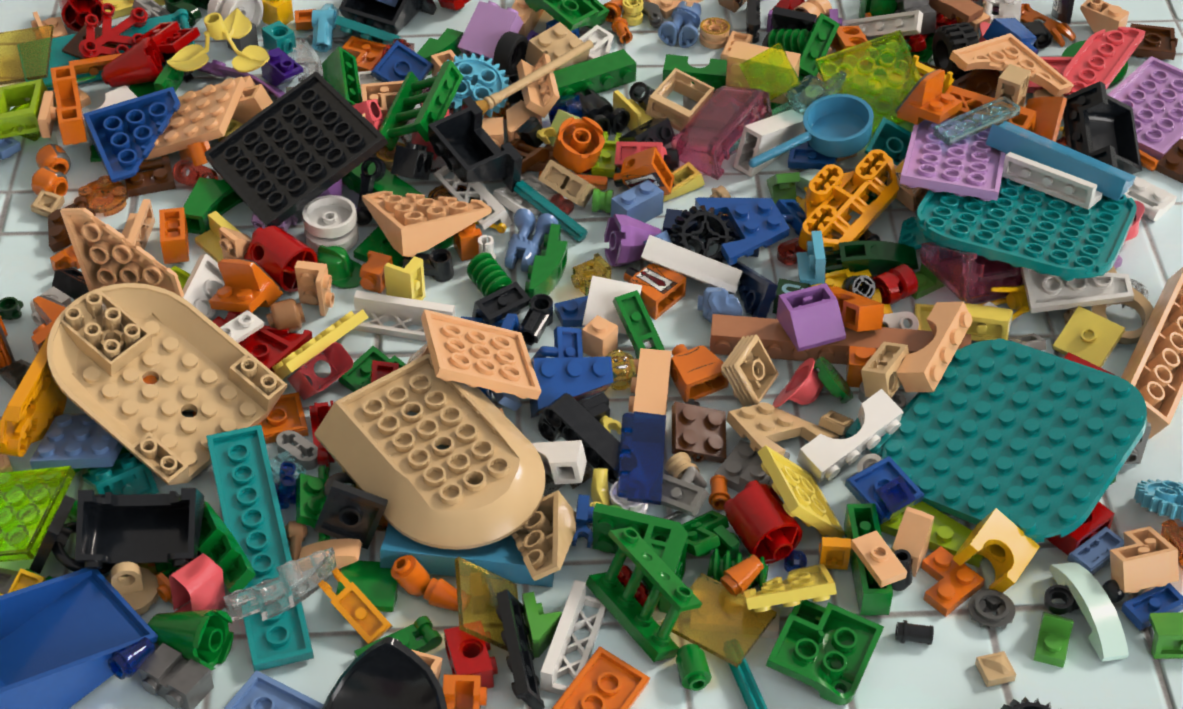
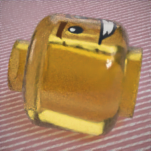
[605,350,637,390]

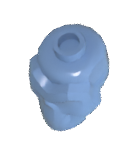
[698,287,743,324]

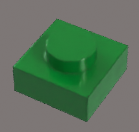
[713,525,740,560]

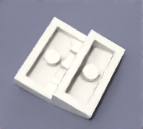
[493,172,561,216]
[582,276,642,334]

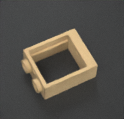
[645,68,715,134]

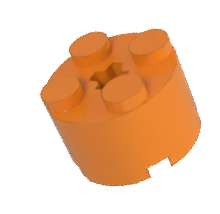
[553,117,605,174]

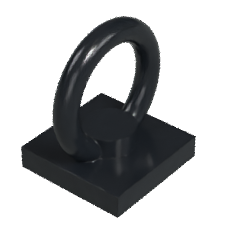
[762,6,817,47]
[314,472,388,550]
[29,495,116,574]

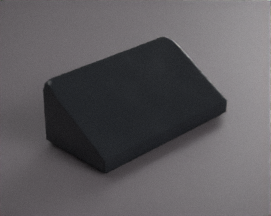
[52,268,89,300]

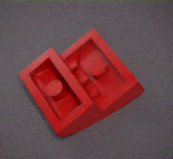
[135,21,200,53]

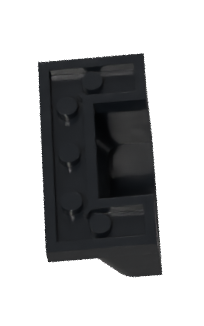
[339,0,437,35]
[1063,81,1142,174]
[428,96,523,192]

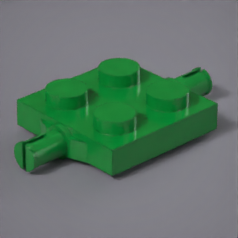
[296,466,350,542]

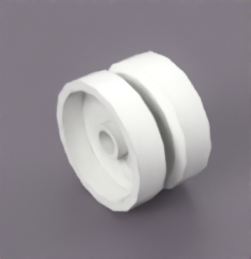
[207,0,264,28]
[302,195,359,253]

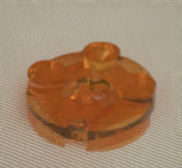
[78,175,128,216]

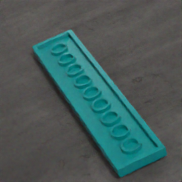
[206,425,314,672]

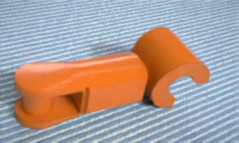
[179,141,211,166]

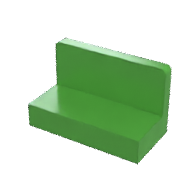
[1149,612,1183,659]

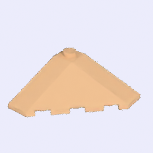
[362,191,492,257]
[60,208,184,297]

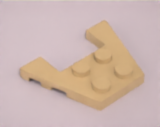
[726,402,839,459]

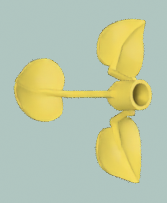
[167,8,270,73]

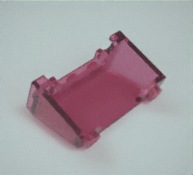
[671,86,772,180]
[920,242,1024,304]

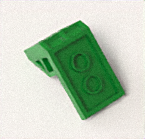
[592,503,688,613]

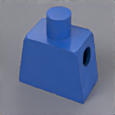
[983,18,1039,54]

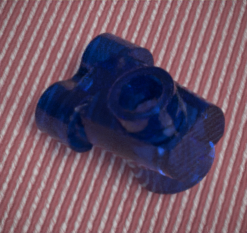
[275,461,296,509]

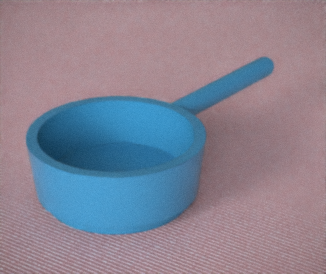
[748,94,874,168]

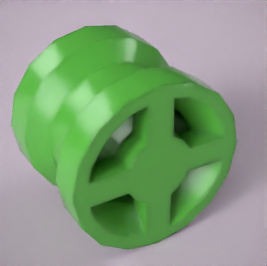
[592,188,614,214]

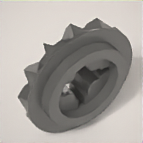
[967,589,1016,631]

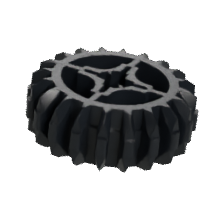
[669,205,735,263]

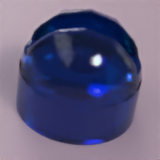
[784,550,807,572]

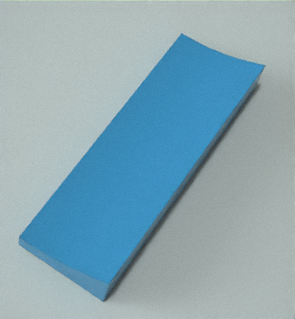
[986,121,1136,201]
[380,522,554,587]

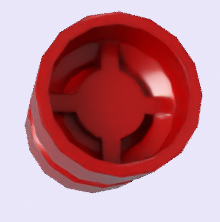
[872,264,918,305]

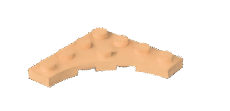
[949,33,1074,97]

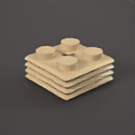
[721,334,779,407]

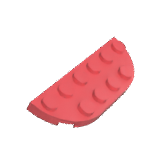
[1063,27,1145,96]

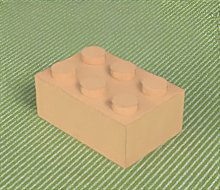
[725,41,801,106]

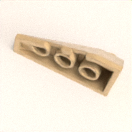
[511,490,576,581]

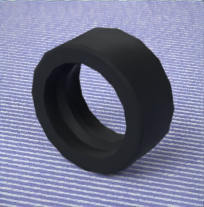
[493,31,528,75]

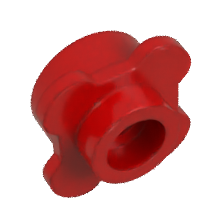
[317,443,336,469]

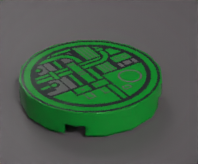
[813,357,853,403]

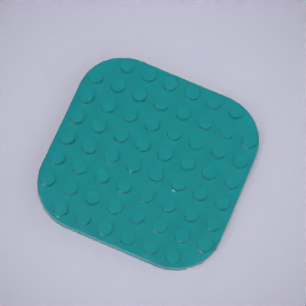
[916,177,1137,281]
[882,338,1147,543]

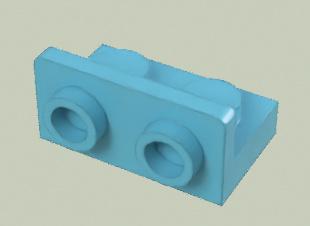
[796,231,826,285]

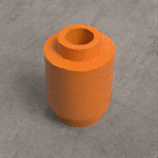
[391,555,431,597]

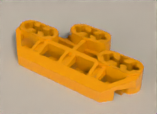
[798,149,899,251]
[0,333,67,457]

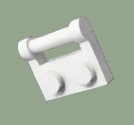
[1124,176,1177,221]

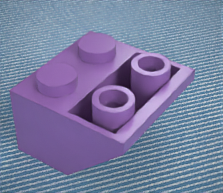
[776,283,846,352]

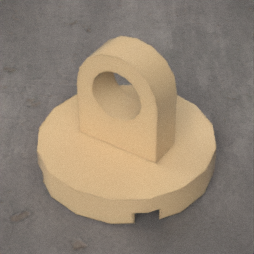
[106,562,159,615]

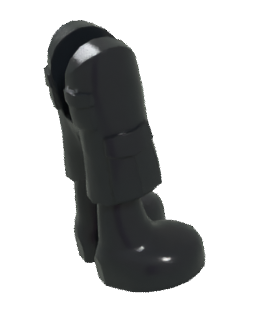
[571,88,630,135]

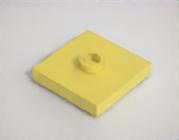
[1053,306,1125,368]

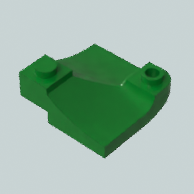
[525,0,610,31]
[766,600,884,705]

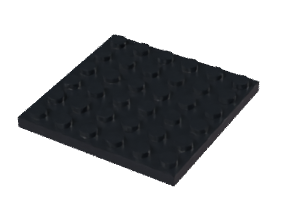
[205,71,388,227]

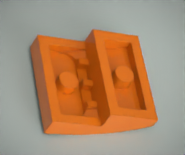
[1026,96,1067,142]

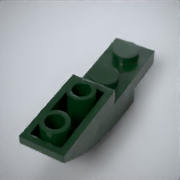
[825,241,919,276]

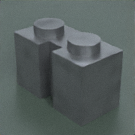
[139,643,214,709]

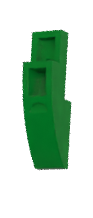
[525,224,568,307]

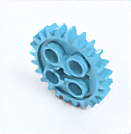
[437,53,509,120]
[1134,479,1183,522]

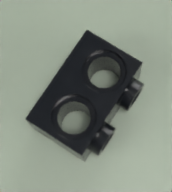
[391,142,434,180]

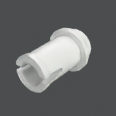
[477,235,496,260]

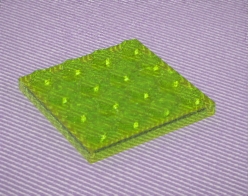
[815,30,921,134]
[0,466,76,562]

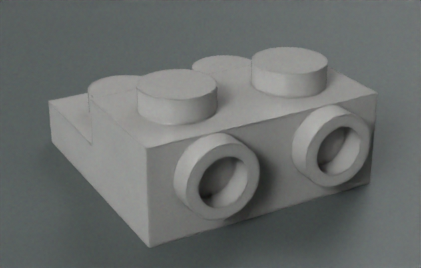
[714,440,790,493]

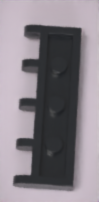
[496,589,545,709]

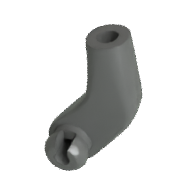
[641,1,664,28]

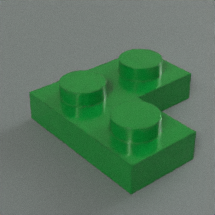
[682,510,729,557]

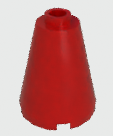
[101,37,165,87]

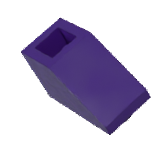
[261,47,303,87]

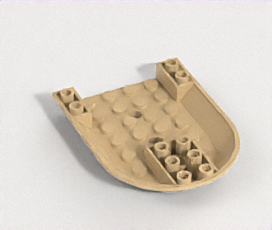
[47,283,288,485]
[314,353,545,550]

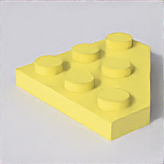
[744,564,837,612]

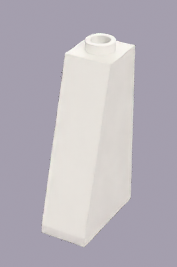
[733,109,805,177]

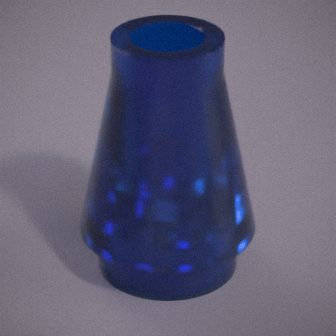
[108,637,155,680]

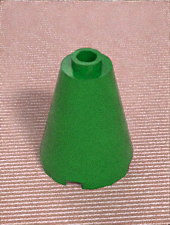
[148,609,234,670]

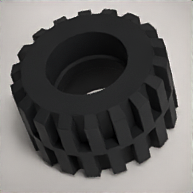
[932,22,980,80]

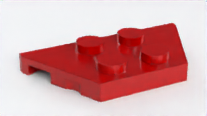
[239,325,313,373]

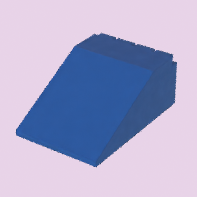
[0,568,158,709]

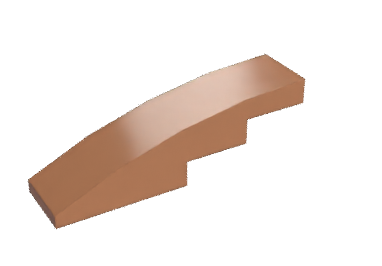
[929,0,984,23]

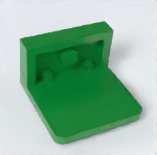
[129,57,184,97]

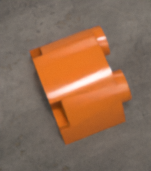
[443,674,487,709]

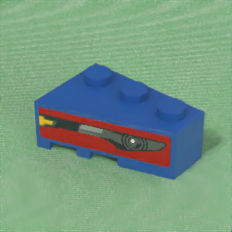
[530,356,614,418]

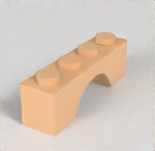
[896,301,973,392]

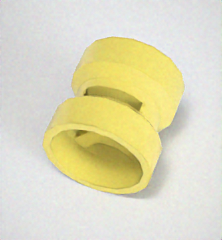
[622,0,644,26]

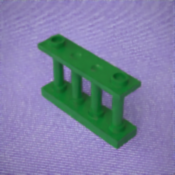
[379,60,463,151]
[586,527,702,662]

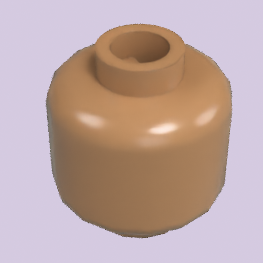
[266,299,306,333]

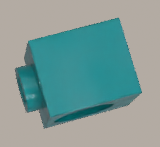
[261,20,296,54]

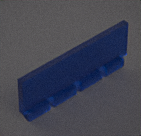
[617,411,666,505]

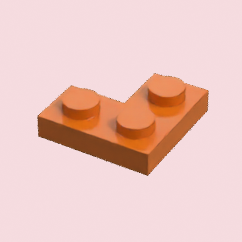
[342,36,391,72]
[921,546,985,617]

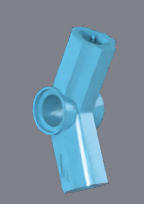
[312,3,339,52]

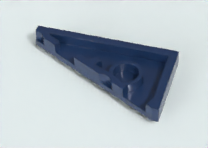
[731,261,778,318]

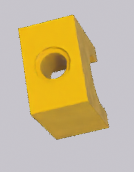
[952,508,1040,593]

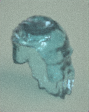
[786,71,846,114]

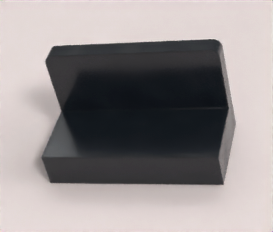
[472,282,531,325]

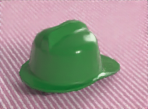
[317,245,362,289]

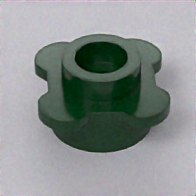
[0,297,24,320]

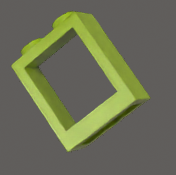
[0,79,48,139]

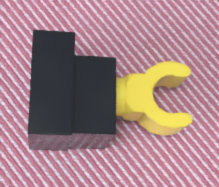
[516,117,557,148]
[581,393,622,435]

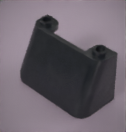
[75,488,204,569]

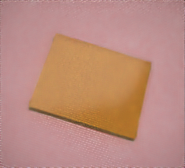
[0,25,54,85]
[455,556,518,651]
[661,573,777,667]

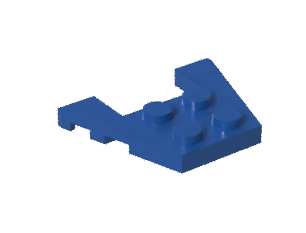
[695,197,790,265]

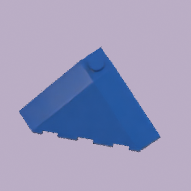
[83,87,181,183]

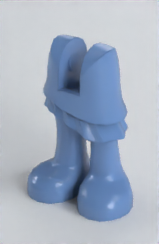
[658,1,701,48]
[505,208,559,272]

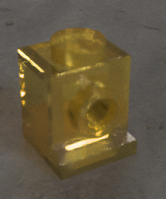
[571,253,611,296]

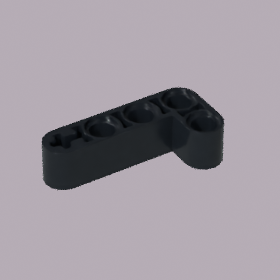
[538,393,637,484]

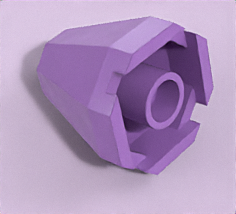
[604,214,661,267]

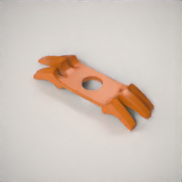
[1021,4,1076,47]

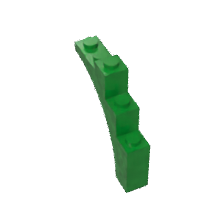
[183,177,243,235]

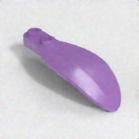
[197,60,285,99]

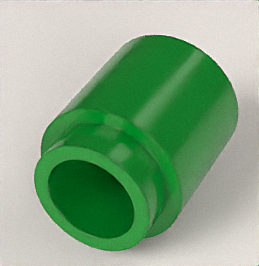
[676,644,712,691]

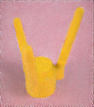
[977,285,1030,321]

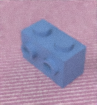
[611,180,664,223]

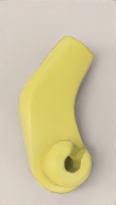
[589,468,610,507]

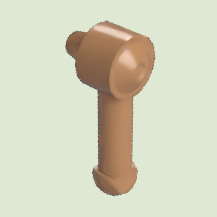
[284,521,308,573]

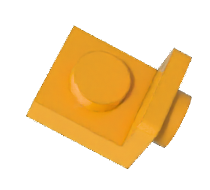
[819,537,851,570]

